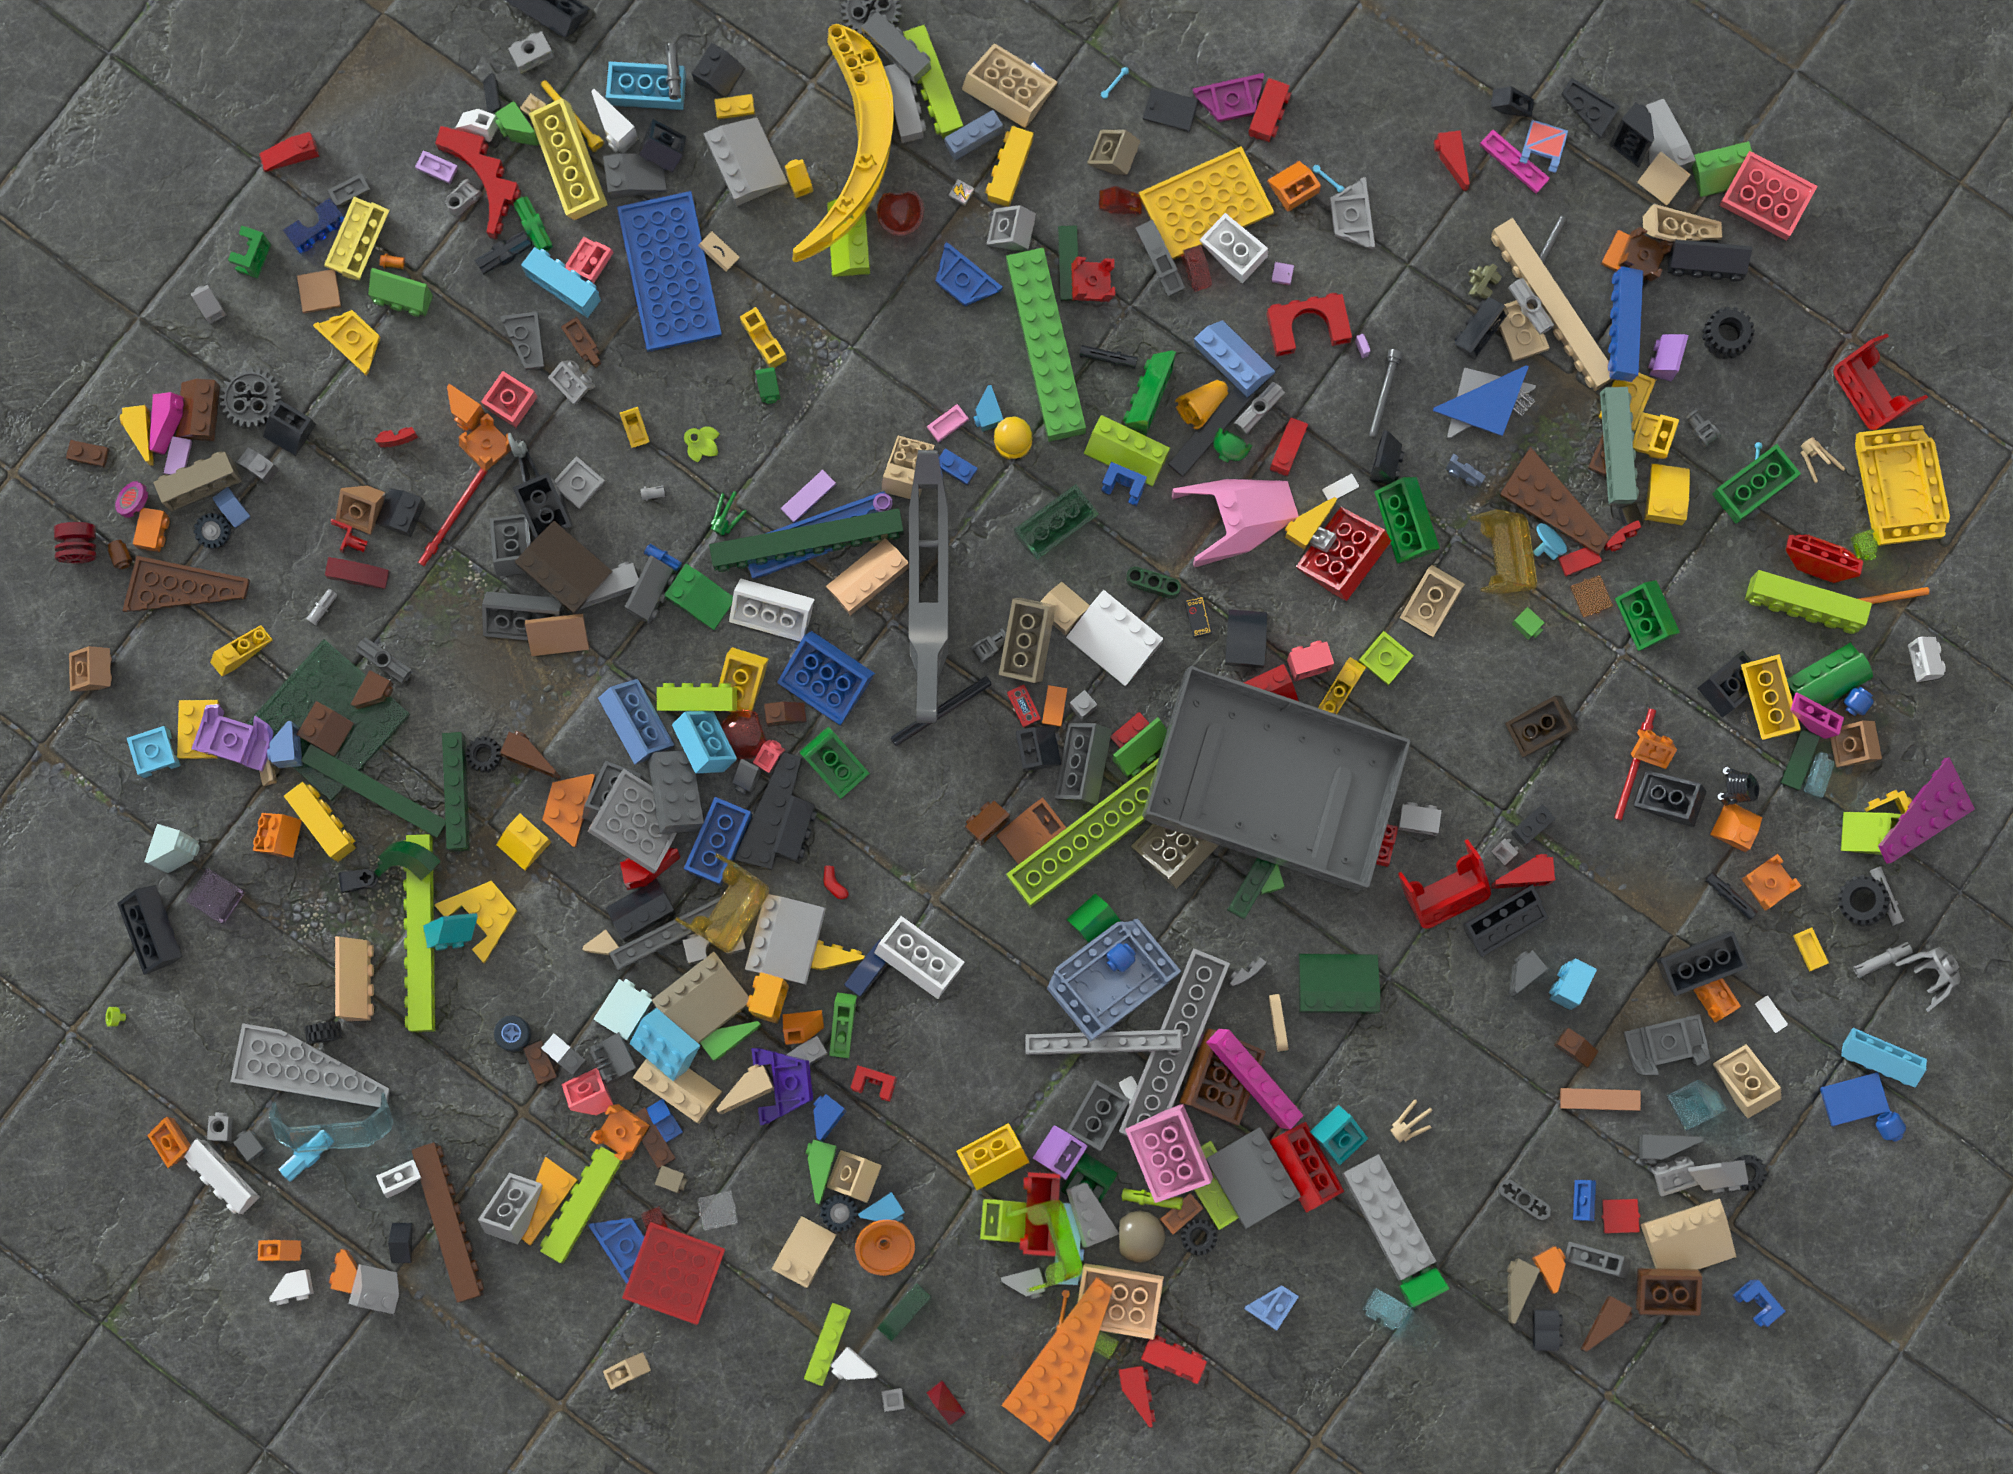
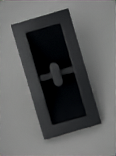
[388,1223,413,1263]

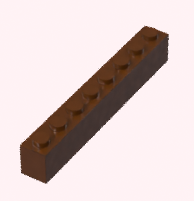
[412,1142,485,1303]

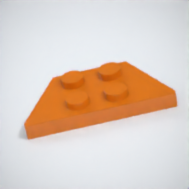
[542,774,595,847]

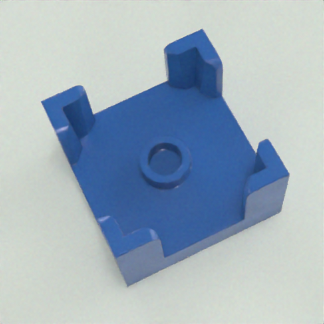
[1101,462,1147,507]
[1732,1280,1785,1327]

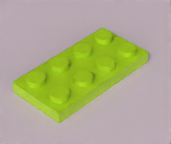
[1194,1141,1238,1230]

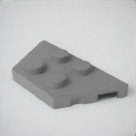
[1330,177,1375,249]

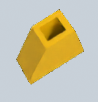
[785,159,813,198]

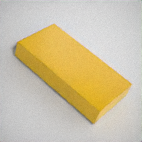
[1793,928,1829,971]

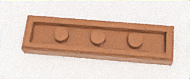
[1560,1088,1640,1111]

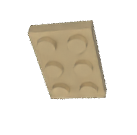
[1499,301,1549,362]

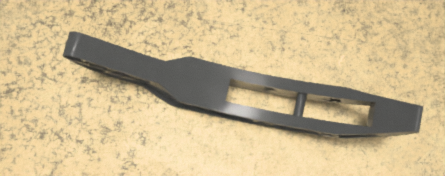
[909,450,949,723]

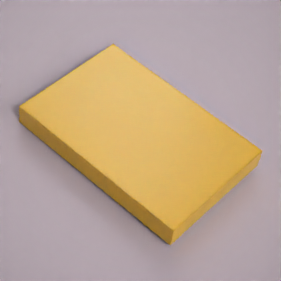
[1598,373,1656,432]

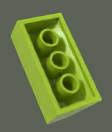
[827,199,870,277]
[1084,415,1170,487]

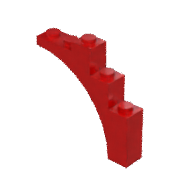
[435,126,521,240]

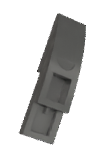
[1135,220,1185,296]

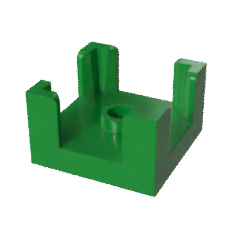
[228,226,271,279]

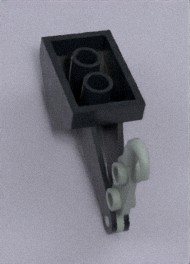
[508,433,572,539]

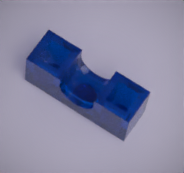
[283,198,344,253]

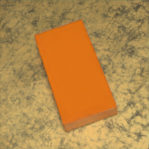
[1601,230,1630,272]
[1042,685,1067,727]

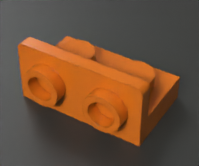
[1631,729,1677,769]
[1694,978,1741,1022]

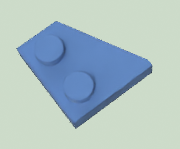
[1244,1285,1299,1330]

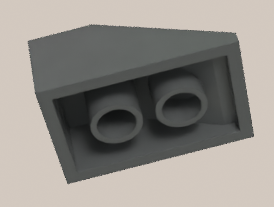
[603,153,667,199]
[490,514,532,577]
[582,761,641,822]

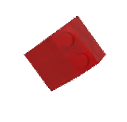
[1491,854,1555,889]

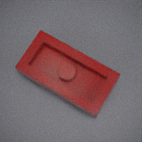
[1110,712,1150,749]

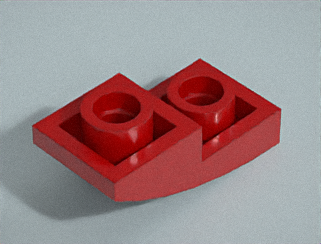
[375,426,418,447]
[1604,520,1641,552]
[1376,824,1398,867]

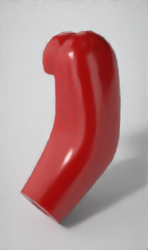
[823,866,849,899]

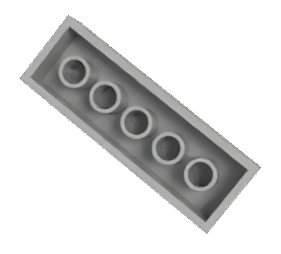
[1342,1154,1436,1280]

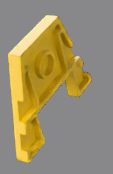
[435,881,517,963]

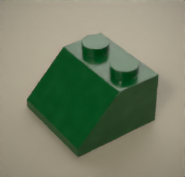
[1061,1152,1118,1203]

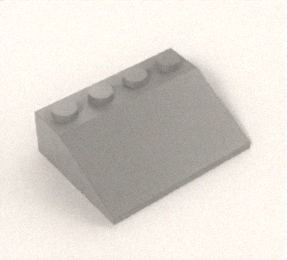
[704,117,788,206]
[745,894,826,984]

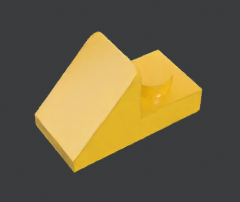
[620,407,650,448]

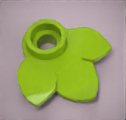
[684,427,719,462]

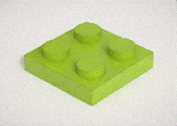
[1359,631,1414,686]

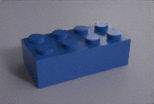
[684,797,753,886]

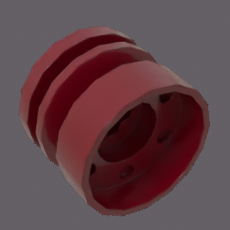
[54,522,97,564]

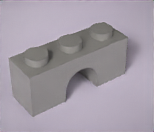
[683,924,747,965]

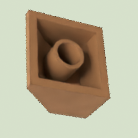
[69,646,112,691]
[1830,721,1882,768]

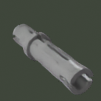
[1870,867,1904,926]
[1853,942,1913,978]

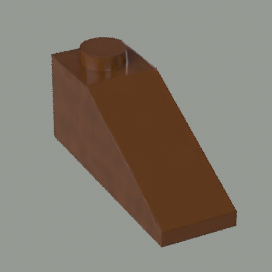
[1580,1296,1633,1352]

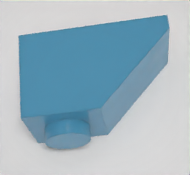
[973,385,1003,432]
[858,1192,905,1222]

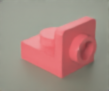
[753,740,785,773]

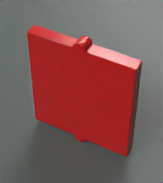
[1601,1199,1640,1233]

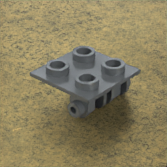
[589,1032,636,1084]

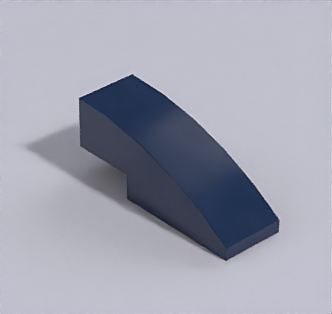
[844,939,887,998]

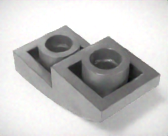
[1229,957,1266,987]

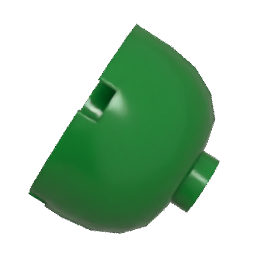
[1213,427,1253,463]

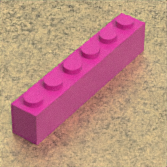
[1206,1029,1303,1130]

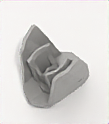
[1895,947,1961,1012]

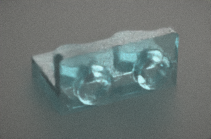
[1804,752,1835,798]

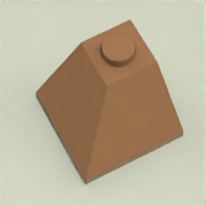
[335,486,385,534]

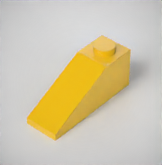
[120,405,154,466]
[1285,497,1337,550]

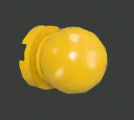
[994,417,1032,460]

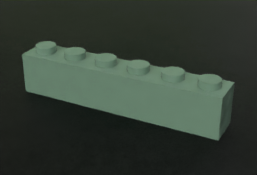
[1600,387,1639,504]

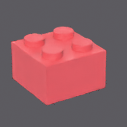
[481,371,537,428]
[1287,640,1334,682]

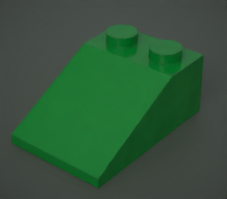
[664,564,733,631]
[799,727,870,799]

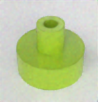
[106,1007,126,1027]

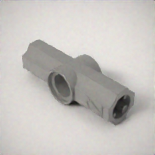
[1508,278,1554,335]
[1234,382,1285,435]

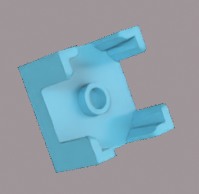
[127,726,180,778]

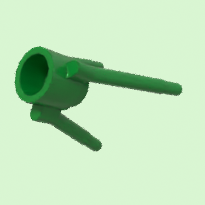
[710,491,747,536]

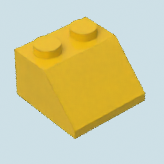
[496,814,551,871]

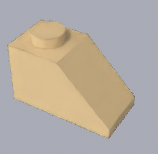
[603,1352,651,1390]

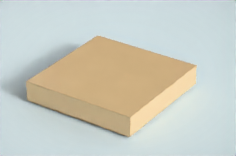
[1637,152,1691,205]

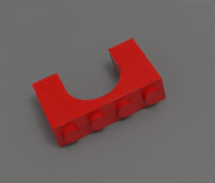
[1267,293,1352,357]

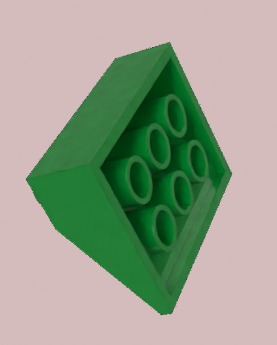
[1123,350,1176,436]

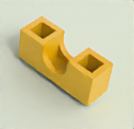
[740,307,787,368]

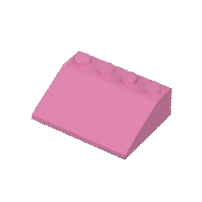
[1125,1104,1213,1203]

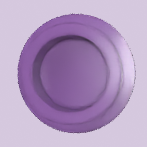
[873,493,892,512]

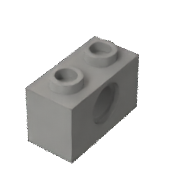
[508,31,554,74]

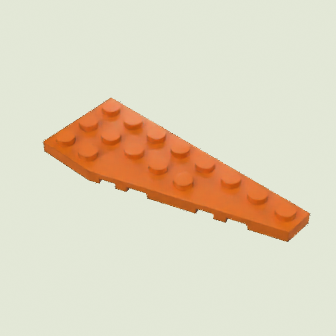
[1002,1276,1113,1442]

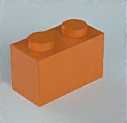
[133,508,170,552]

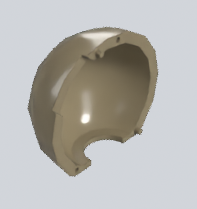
[1119,1211,1165,1263]

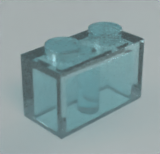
[1363,1288,1411,1330]

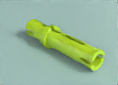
[1122,1188,1183,1210]

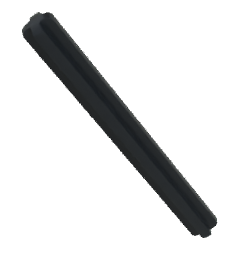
[891,676,992,746]

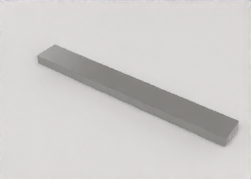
[1026,1030,1183,1055]

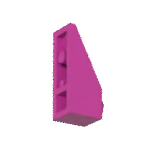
[149,392,184,455]
[1790,693,1844,739]

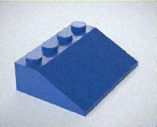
[777,631,875,725]

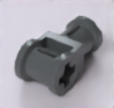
[1684,408,1721,449]
[970,628,1006,664]

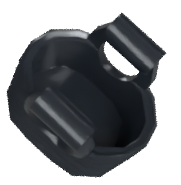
[1718,767,1760,806]

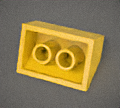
[956,1123,1029,1190]

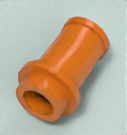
[380,253,405,270]

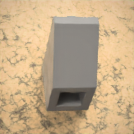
[191,285,227,324]

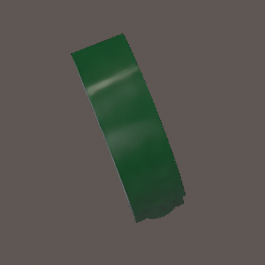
[374,841,441,881]

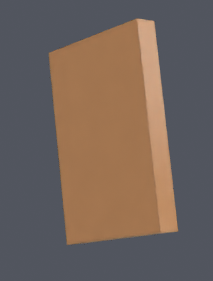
[525,614,589,656]

